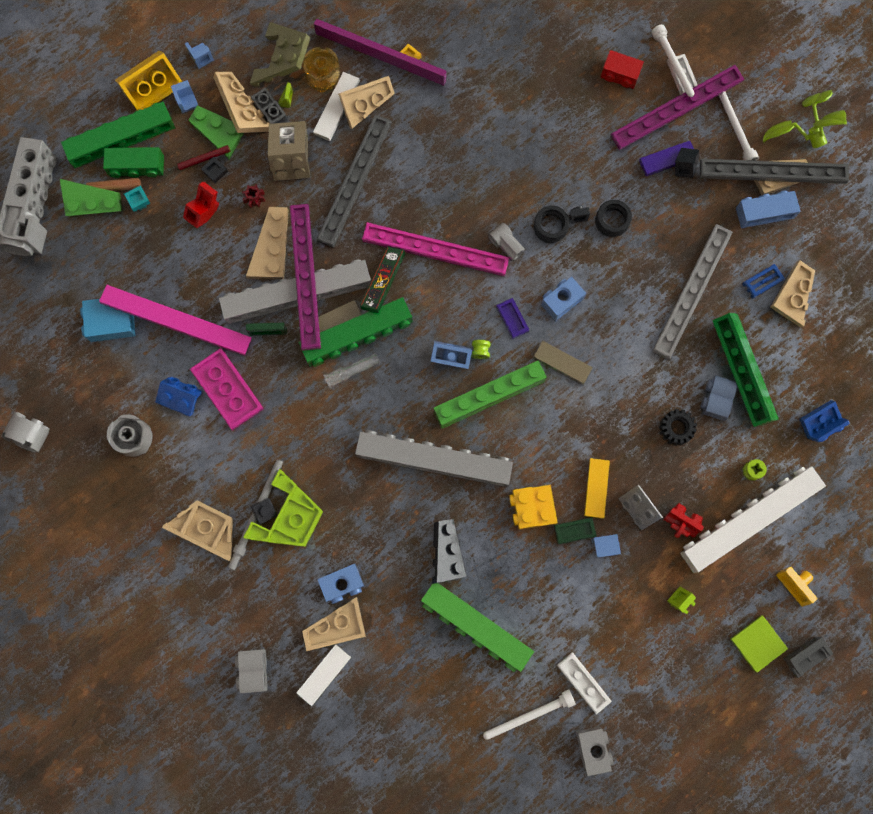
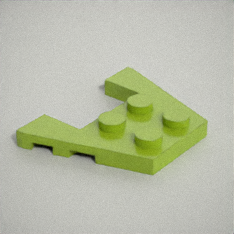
[243,469,323,547]

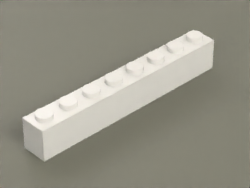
[680,467,826,573]

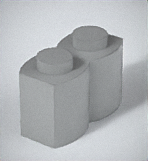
[235,649,267,693]

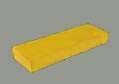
[584,458,610,519]

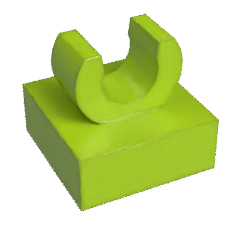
[667,587,696,614]

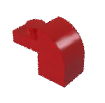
[183,182,219,228]

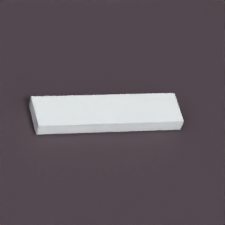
[313,72,360,141]

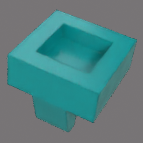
[124,185,150,212]

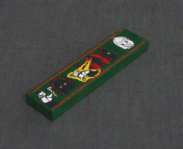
[360,246,405,313]

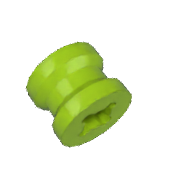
[471,340,491,359]
[743,459,767,481]

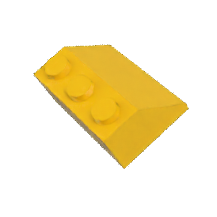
[115,51,182,110]

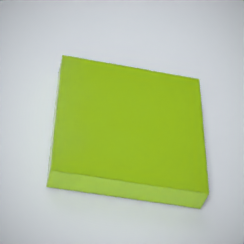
[730,615,788,673]

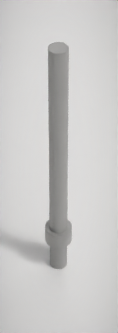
[228,459,284,570]

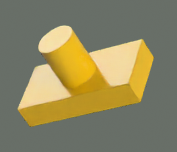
[776,567,818,607]

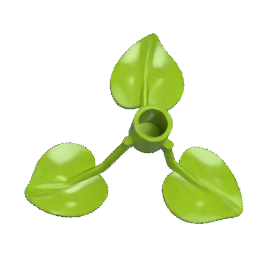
[763,90,847,148]

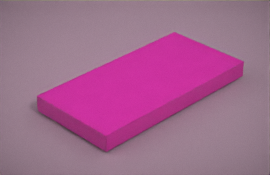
[190,348,264,431]

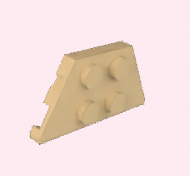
[162,501,233,561]

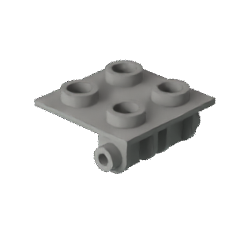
[618,485,663,531]

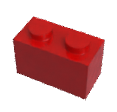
[600,50,644,89]

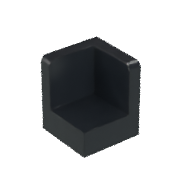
[675,148,699,178]

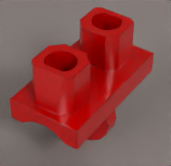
[663,503,704,538]

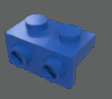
[155,377,202,416]
[799,400,850,442]

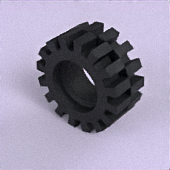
[659,409,697,446]

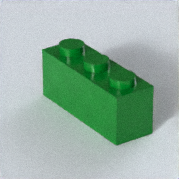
[103,147,164,178]

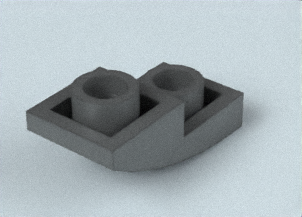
[251,87,286,124]

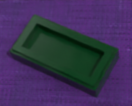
[246,322,287,336]
[554,518,597,545]

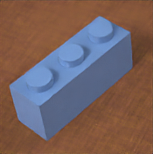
[736,190,801,228]

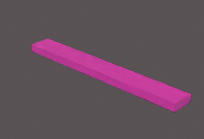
[362,222,510,277]
[99,285,252,356]

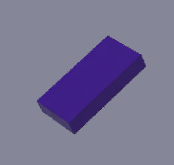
[496,298,529,339]

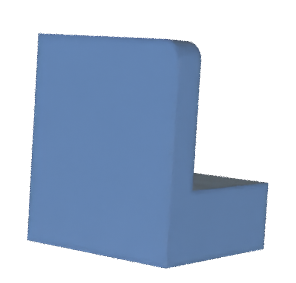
[185,42,214,69]
[171,80,198,113]
[591,534,621,558]

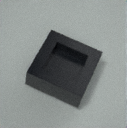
[201,157,228,183]
[568,206,590,223]
[250,498,277,524]

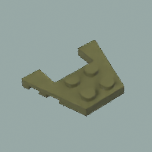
[250,22,310,87]

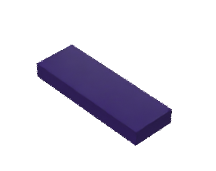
[639,141,694,176]

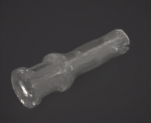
[323,353,381,389]

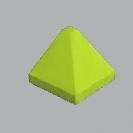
[278,82,293,108]

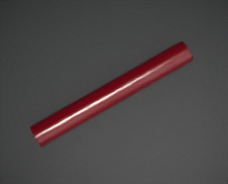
[177,145,231,170]

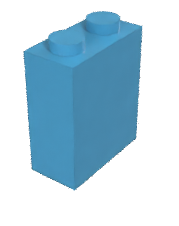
[80,299,136,342]

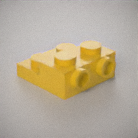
[509,485,558,530]

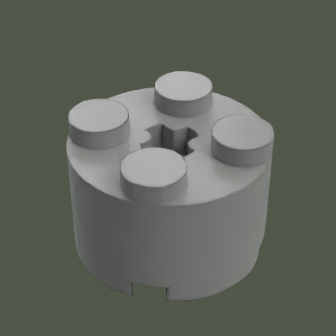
[1,412,50,453]
[107,415,153,457]

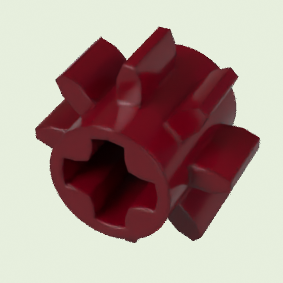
[242,184,265,208]

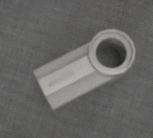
[488,223,525,261]

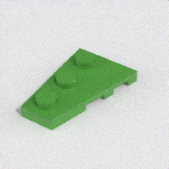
[189,105,244,159]
[60,179,123,216]

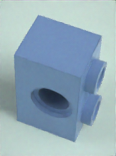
[541,277,586,322]
[431,341,472,369]
[317,564,365,604]

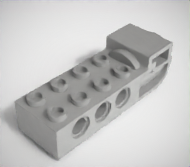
[0,137,57,256]

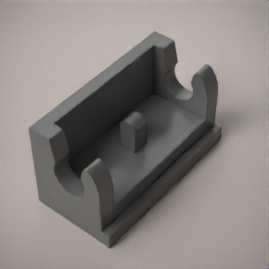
[783,637,833,678]

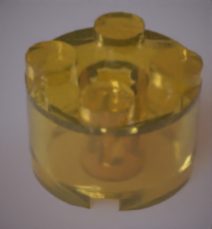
[303,47,341,92]

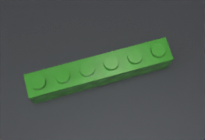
[434,360,547,429]
[421,583,535,673]

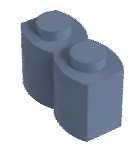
[700,376,737,421]

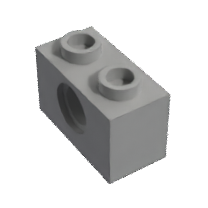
[576,727,614,776]

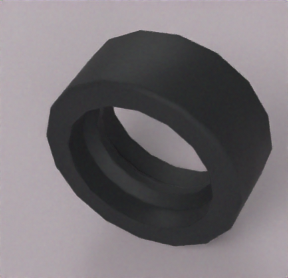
[595,199,632,237]
[534,205,570,243]

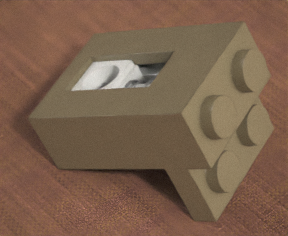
[268,121,310,181]

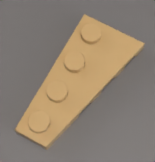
[213,72,270,133]
[246,207,288,280]

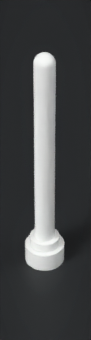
[651,25,694,97]
[719,92,759,161]
[483,689,576,740]

